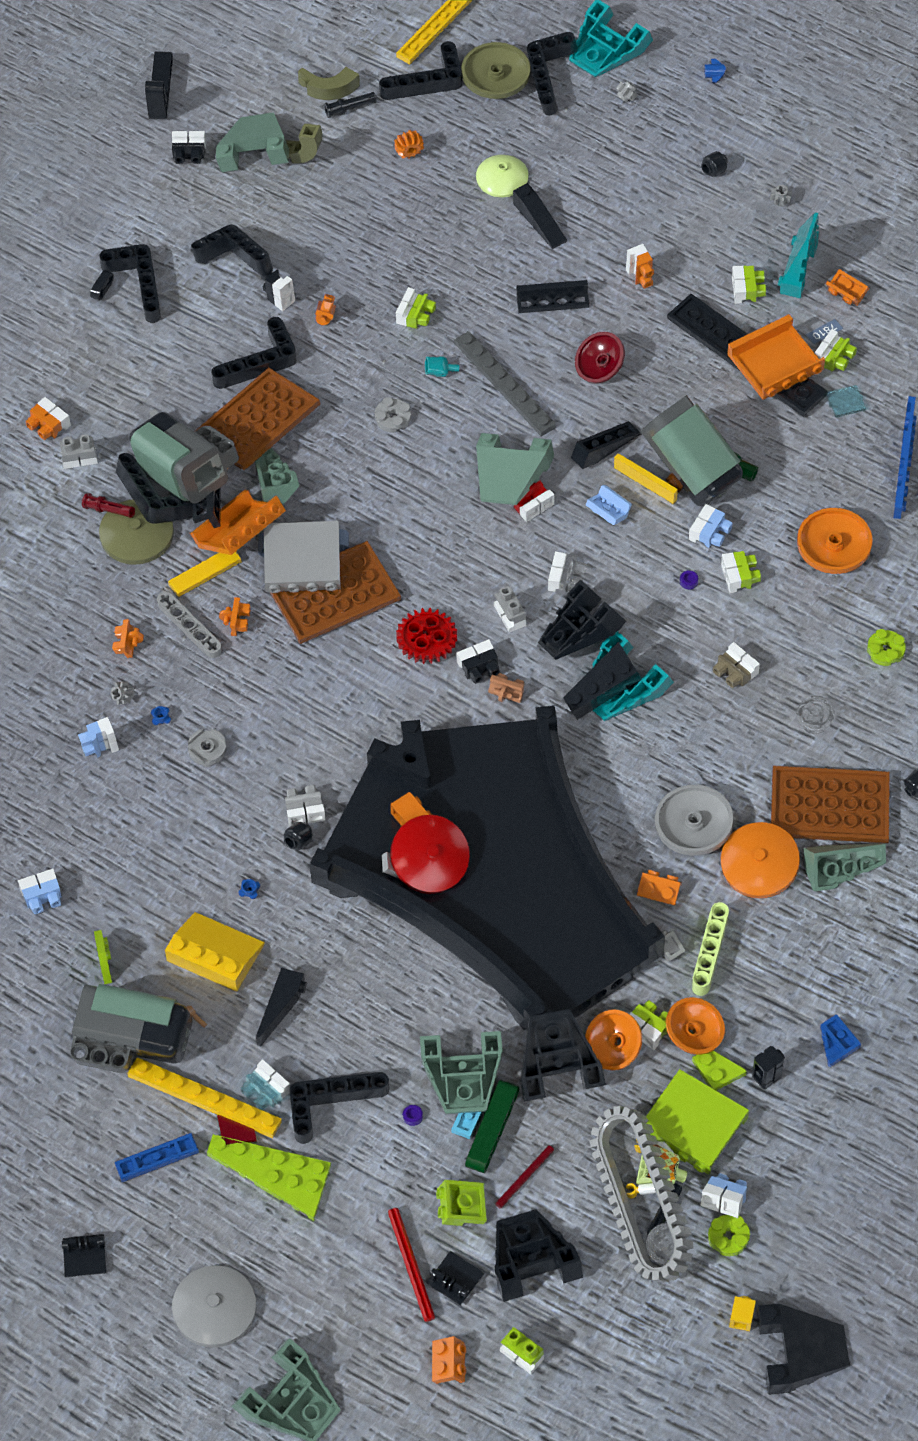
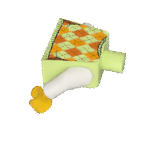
[626,1139,687,1199]

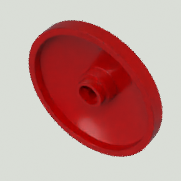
[390,815,469,894]

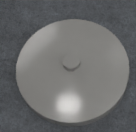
[655,785,733,856]
[172,1266,257,1348]

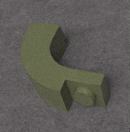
[298,67,360,100]
[286,124,323,163]

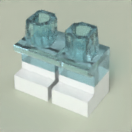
[241,1059,290,1110]

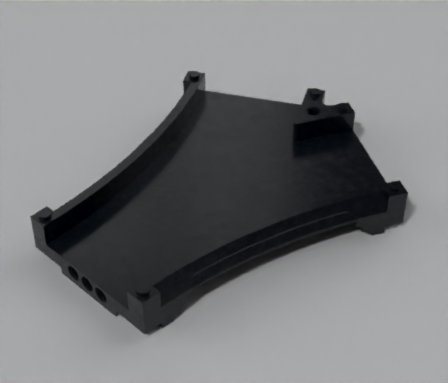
[309,705,665,1030]

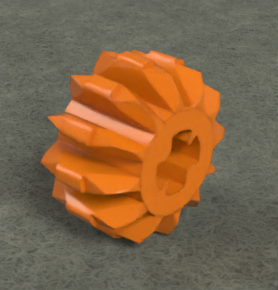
[394,130,424,159]

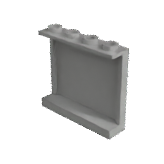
[264,521,341,593]

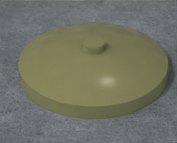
[462,42,530,99]
[99,500,174,565]

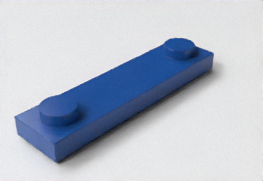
[114,1133,199,1182]

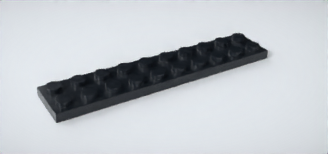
[667,294,828,417]

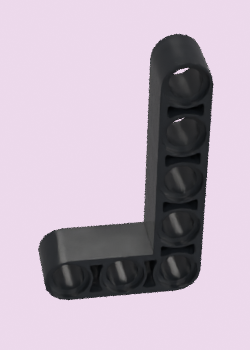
[527,32,578,116]
[379,41,462,100]
[145,51,173,120]
[191,224,273,275]
[99,244,161,323]
[211,317,297,389]
[116,453,193,524]
[289,1072,389,1144]

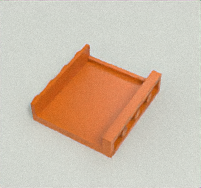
[728,314,825,400]
[190,490,286,555]

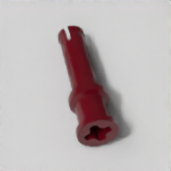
[82,493,135,518]

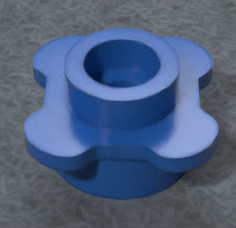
[151,706,171,725]
[238,879,260,899]

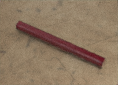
[495,1145,554,1209]

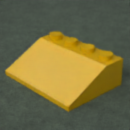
[165,912,265,992]

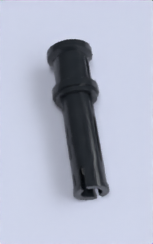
[324,92,377,118]

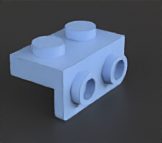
[586,485,632,525]

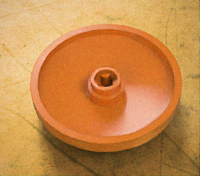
[797,508,872,574]
[721,822,800,898]

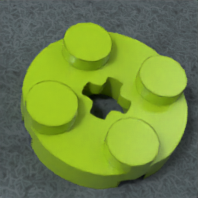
[867,629,906,666]
[708,1215,750,1257]

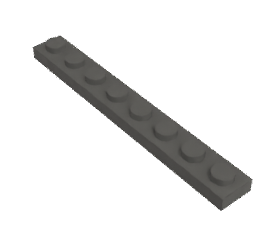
[454,331,556,437]

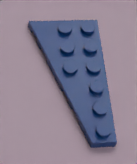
[893,396,917,519]

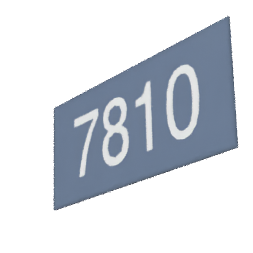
[806,319,843,344]

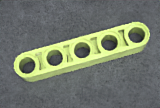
[692,902,729,996]

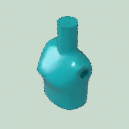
[425,356,459,377]

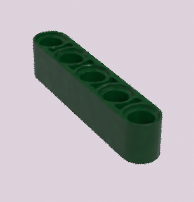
[465,1080,520,1174]

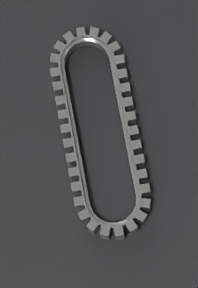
[590,1106,694,1283]

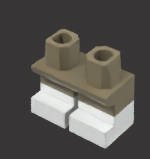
[713,642,760,688]

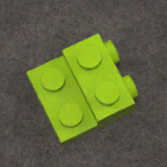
[436,1180,487,1226]

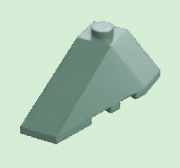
[255,448,299,505]
[804,843,886,892]

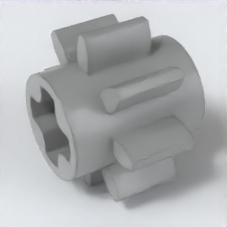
[616,80,637,102]
[770,185,792,207]
[111,681,134,705]

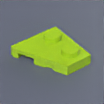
[94,930,112,985]
[692,1051,747,1091]

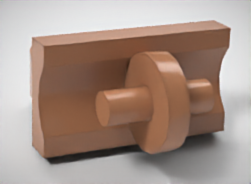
[488,673,524,703]

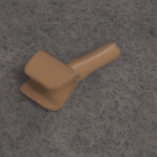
[186,1006,207,1028]

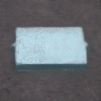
[827,385,866,418]

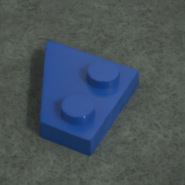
[820,1014,861,1067]

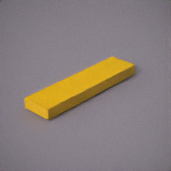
[614,454,678,504]
[168,552,242,597]

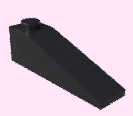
[513,183,567,249]
[571,421,641,469]
[256,968,307,1047]

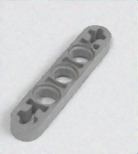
[157,592,222,658]

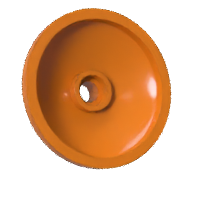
[666,997,725,1055]
[585,1010,642,1071]

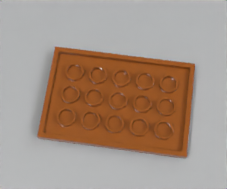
[195,368,321,471]
[270,541,401,644]
[771,766,890,843]

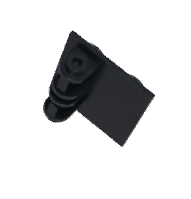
[62,1234,106,1278]
[426,1251,485,1306]

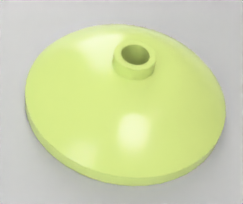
[476,155,528,197]

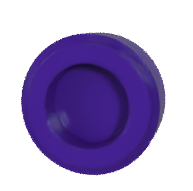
[680,570,699,590]
[402,1105,423,1126]

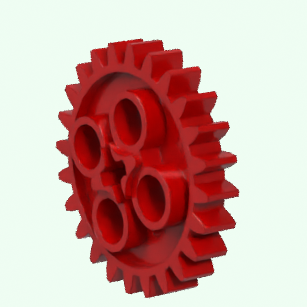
[396,608,457,664]

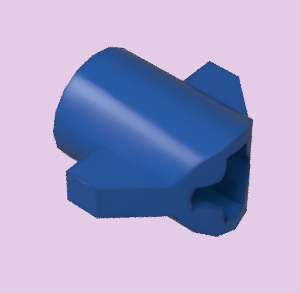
[704,58,726,83]

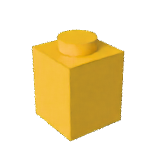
[729,1296,756,1332]

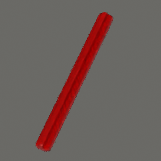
[388,1208,435,1322]

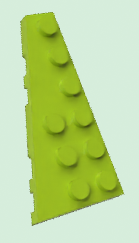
[207,1134,331,1221]

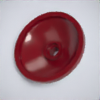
[575,332,625,384]

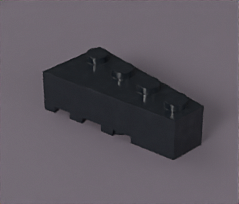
[563,642,642,720]

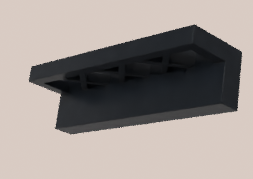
[516,280,589,314]
[193,487,221,528]

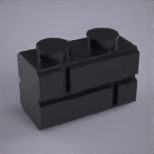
[752,1046,785,1089]

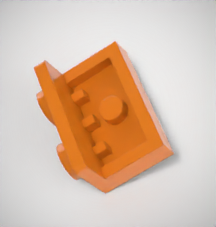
[825,269,869,306]
[637,870,682,905]
[432,1336,466,1384]

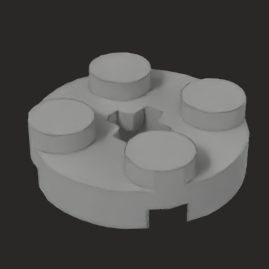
[374,397,411,432]
[188,729,227,767]

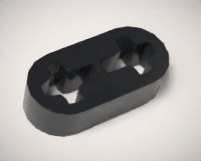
[90,270,114,301]

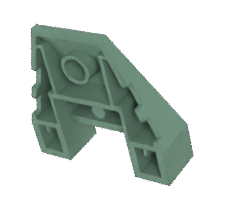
[216,112,289,172]
[476,433,554,505]
[420,1031,502,1114]
[231,1338,340,1441]

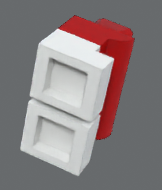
[514,481,554,522]

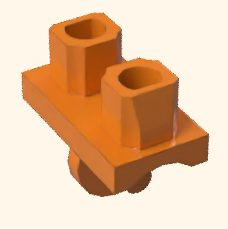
[315,294,336,325]
[219,597,251,636]
[112,619,144,658]

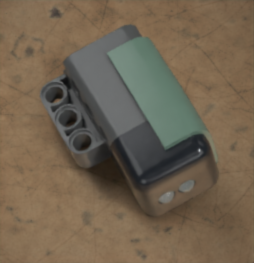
[640,395,743,507]
[129,412,239,503]
[70,984,193,1073]

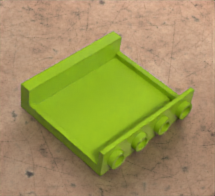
[646,1069,749,1175]

